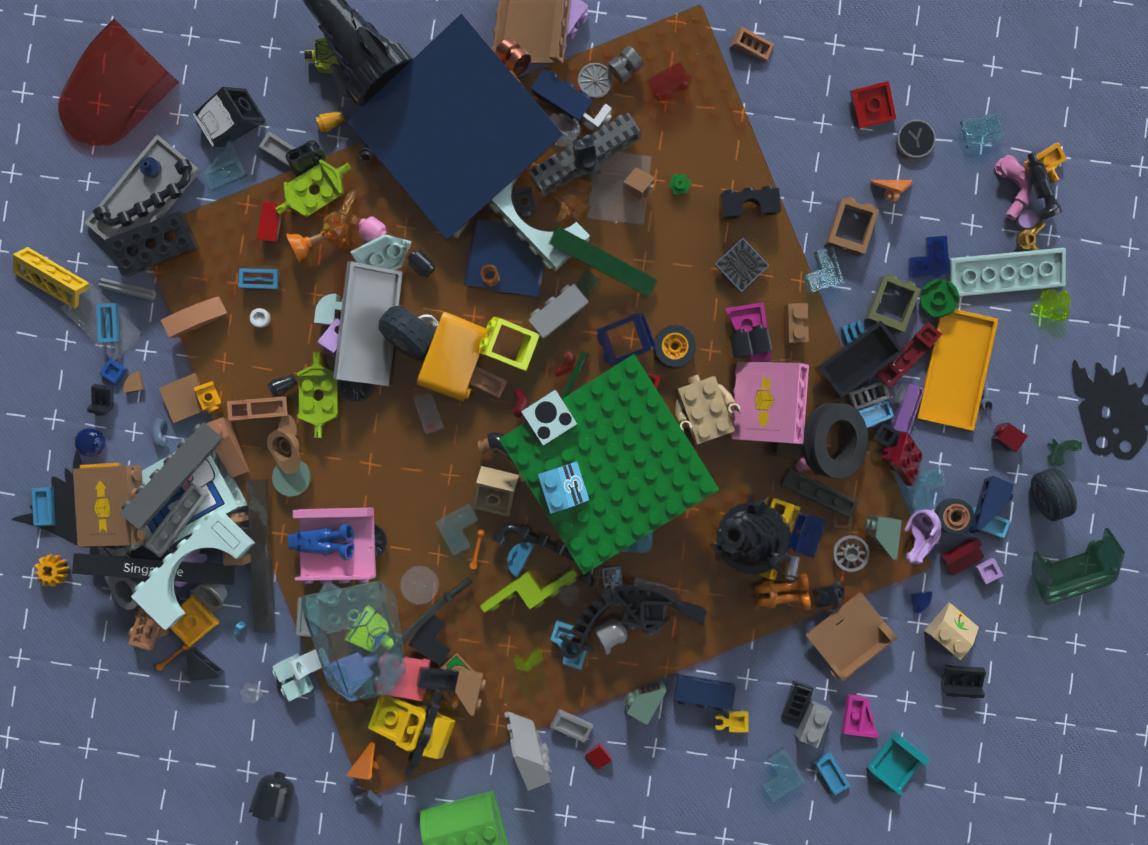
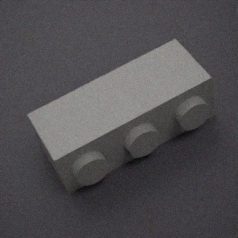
[529,284,589,340]

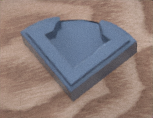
[354,789,382,808]

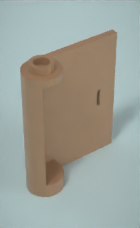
[806,592,898,681]

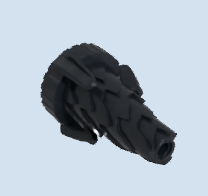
[303,0,414,106]
[709,494,792,575]

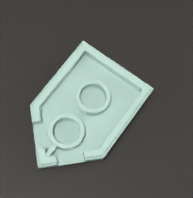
[351,234,412,270]

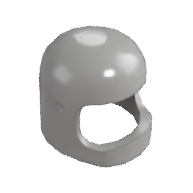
[594,618,627,655]

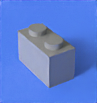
[796,700,832,748]

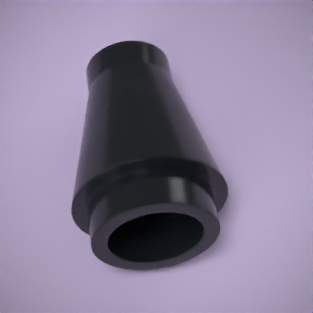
[267,374,298,397]

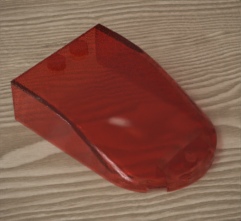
[58,19,179,146]

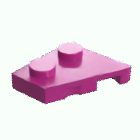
[841,694,879,738]

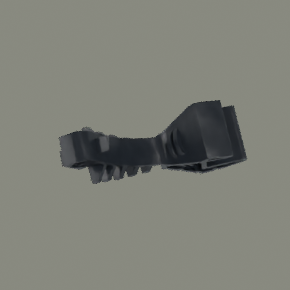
[558,583,680,659]

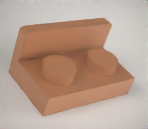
[128,607,160,651]

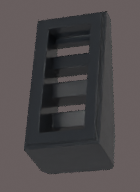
[670,600,707,625]
[781,680,814,723]

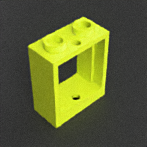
[479,317,540,371]

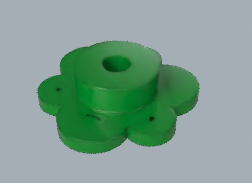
[669,174,691,195]

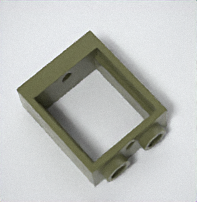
[864,274,921,334]

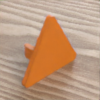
[871,180,913,202]
[347,742,379,781]

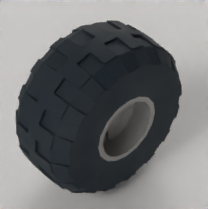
[378,306,434,360]

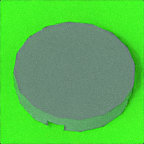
[272,460,312,497]

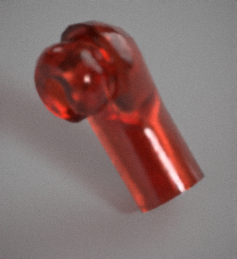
[553,351,576,378]

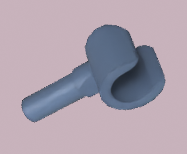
[980,383,994,410]

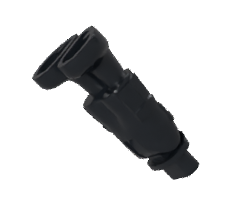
[1026,152,1063,221]

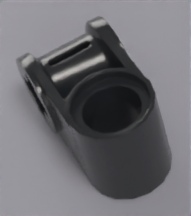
[285,140,326,175]

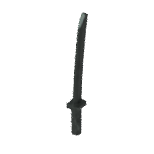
[390,576,473,655]

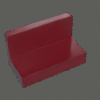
[940,537,984,575]

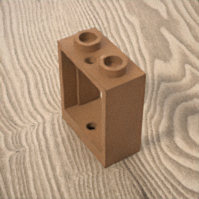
[825,197,879,257]

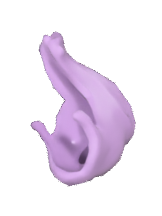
[905,509,941,565]

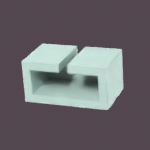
[272,653,314,701]

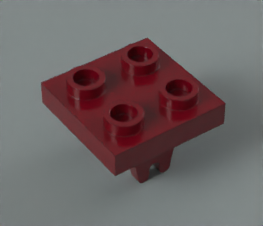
[882,432,923,486]

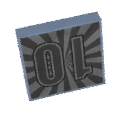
[715,238,769,293]

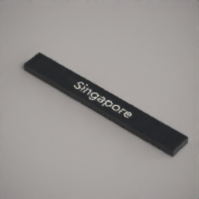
[72,553,236,585]

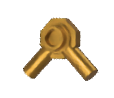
[1016,221,1046,251]

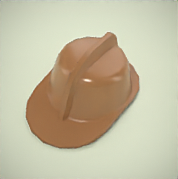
[267,431,300,474]

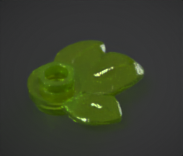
[1032,288,1071,322]

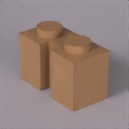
[784,303,809,344]

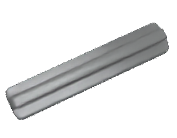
[98,278,156,301]

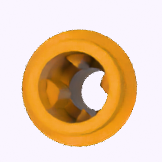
[315,111,345,133]

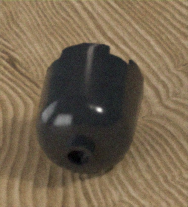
[248,772,295,823]

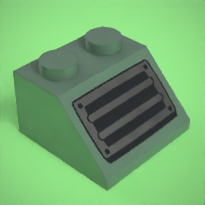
[864,515,902,560]
[624,681,667,725]

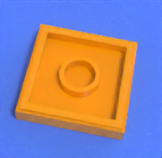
[170,594,220,648]

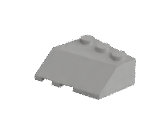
[504,712,552,791]

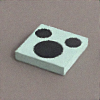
[521,390,577,445]

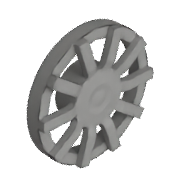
[832,535,870,572]

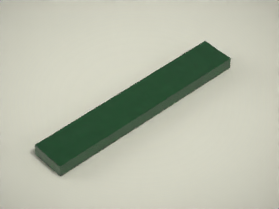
[548,226,658,297]

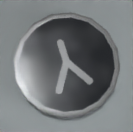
[896,120,936,159]

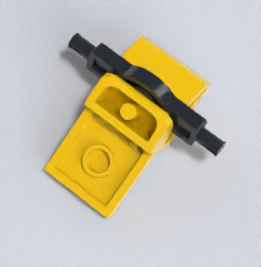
[368,690,456,777]

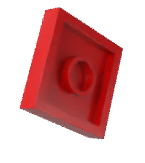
[850,81,897,129]

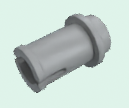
[783,555,800,580]

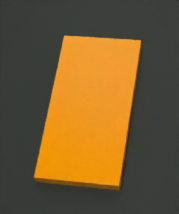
[916,309,999,431]

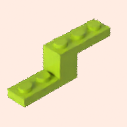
[480,568,577,613]

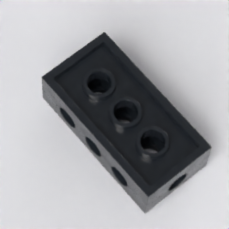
[105,211,200,277]

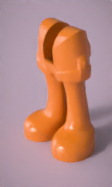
[754,574,811,610]

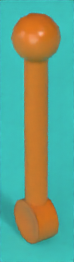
[470,530,485,569]
[156,644,189,671]

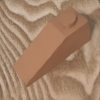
[206,417,249,478]

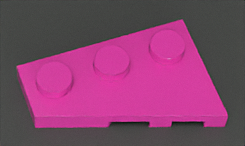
[725,302,772,362]

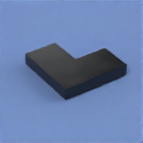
[408,615,452,666]

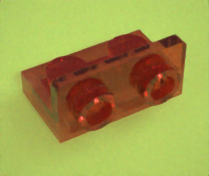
[647,62,692,102]

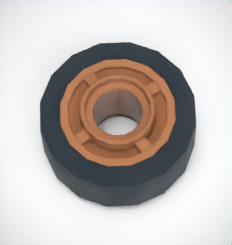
[935,498,975,535]

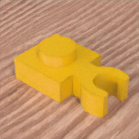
[715,711,749,732]

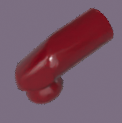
[512,388,528,417]

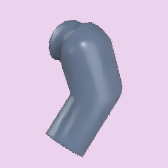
[150,417,167,446]

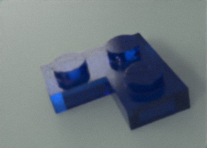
[908,236,950,278]

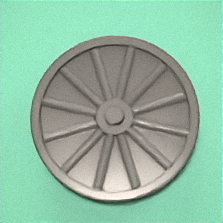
[578,63,612,98]

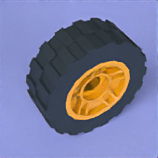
[653,325,696,368]

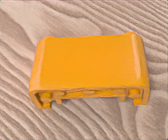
[417,312,487,402]

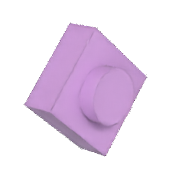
[975,558,1003,584]

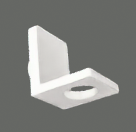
[289,647,329,680]

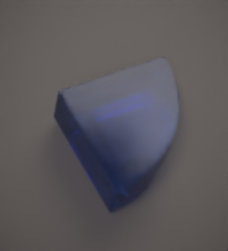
[911,591,932,613]

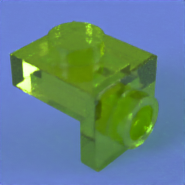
[513,646,543,672]

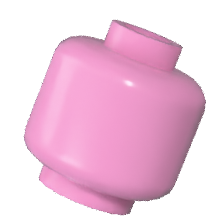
[357,216,387,243]

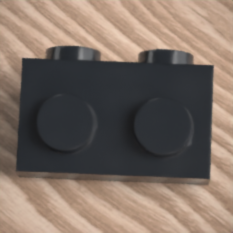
[941,665,986,698]

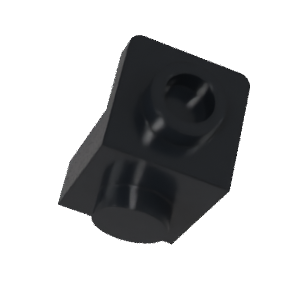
[87,384,114,416]
[812,581,845,608]

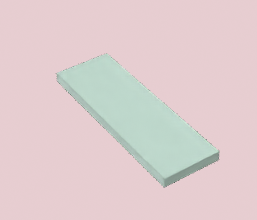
[948,247,1066,297]

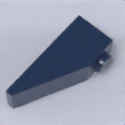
[969,476,1014,533]

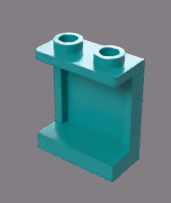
[866,731,930,796]

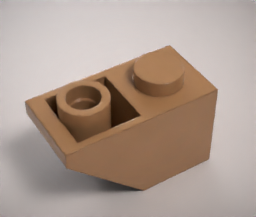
[623,168,655,201]
[455,669,486,716]

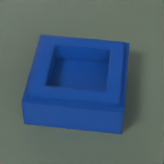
[99,358,128,385]

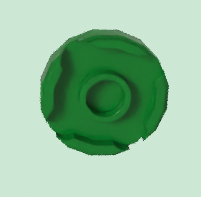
[920,279,960,318]

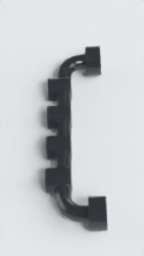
[93,159,192,227]
[492,524,595,587]

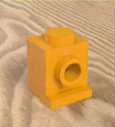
[194,381,222,413]

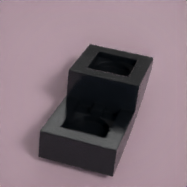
[872,422,900,448]

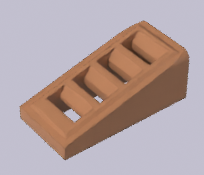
[730,27,774,62]

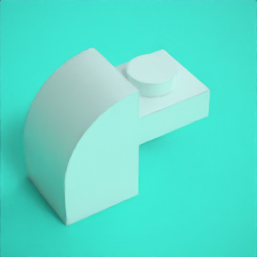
[314,294,343,326]

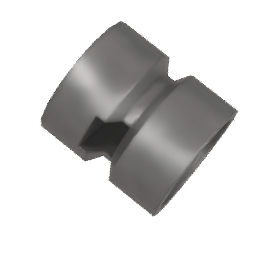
[607,46,644,83]

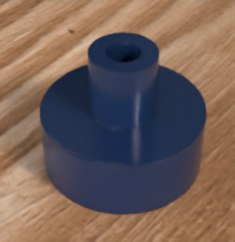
[140,157,162,178]

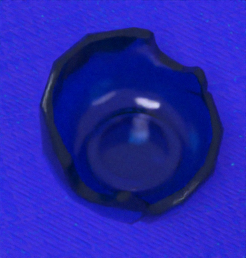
[74,427,105,457]

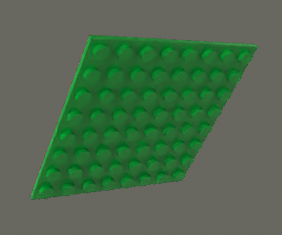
[499,354,719,574]

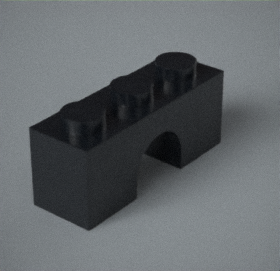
[719,186,781,220]

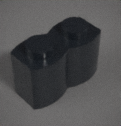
[729,324,773,359]

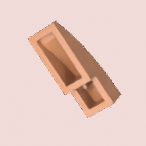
[161,296,228,339]
[227,397,288,421]

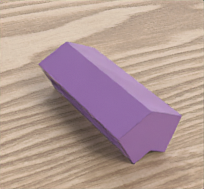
[892,384,924,433]

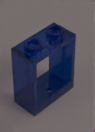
[597,313,657,366]
[789,511,826,558]

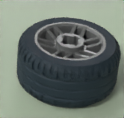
[1031,468,1077,521]

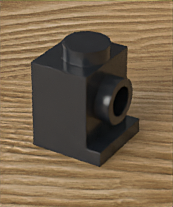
[512,187,536,219]

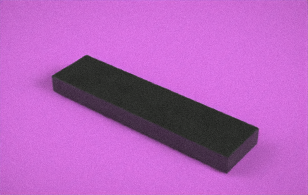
[780,468,859,519]

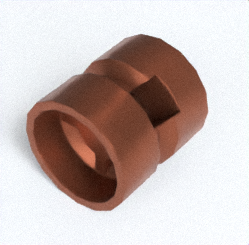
[495,38,531,75]

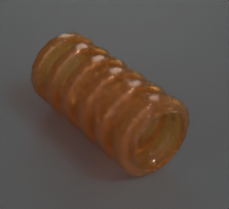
[480,264,500,286]

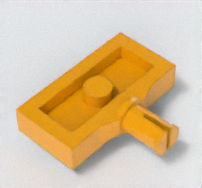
[1023,143,1067,183]

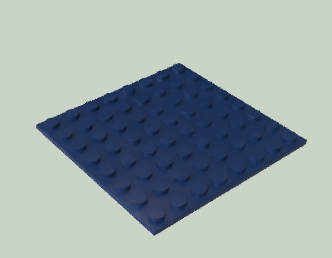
[348,13,564,240]

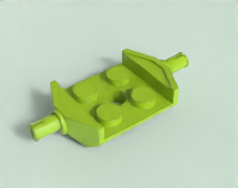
[275,160,352,217]
[297,352,338,438]

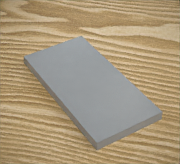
[84,135,201,254]
[333,261,403,386]

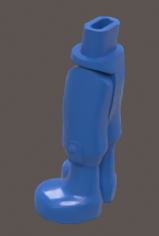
[288,524,354,561]

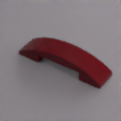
[875,322,943,388]

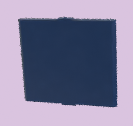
[464,219,550,298]

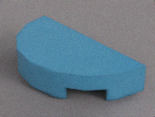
[507,542,535,578]

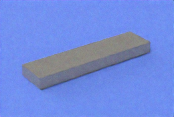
[144,482,210,557]

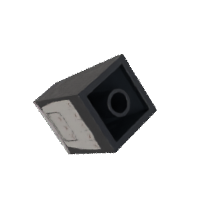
[193,87,266,147]

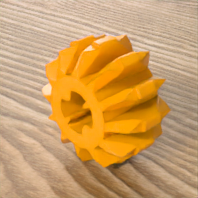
[33,554,70,587]

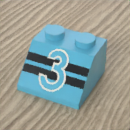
[538,462,589,514]

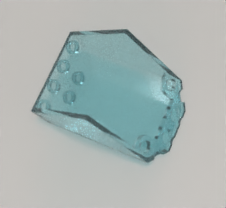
[301,581,406,702]

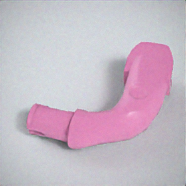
[994,155,1032,220]

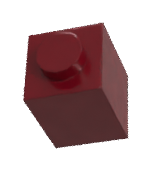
[991,423,1028,452]

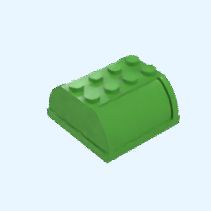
[419,790,509,845]

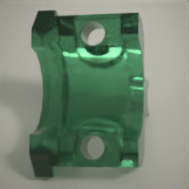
[1047,439,1082,466]

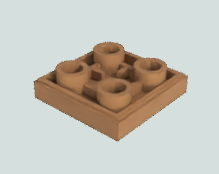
[159,373,207,423]

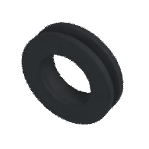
[802,403,868,479]

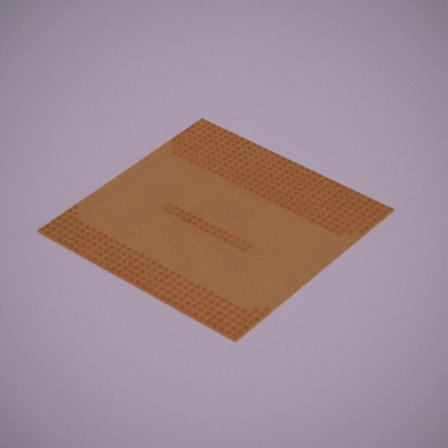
[150,5,931,794]

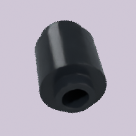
[407,250,436,278]

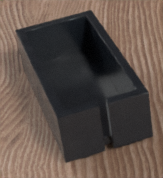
[814,321,904,399]

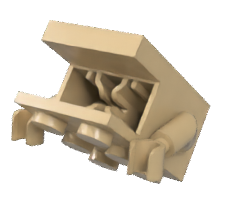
[675,375,741,444]

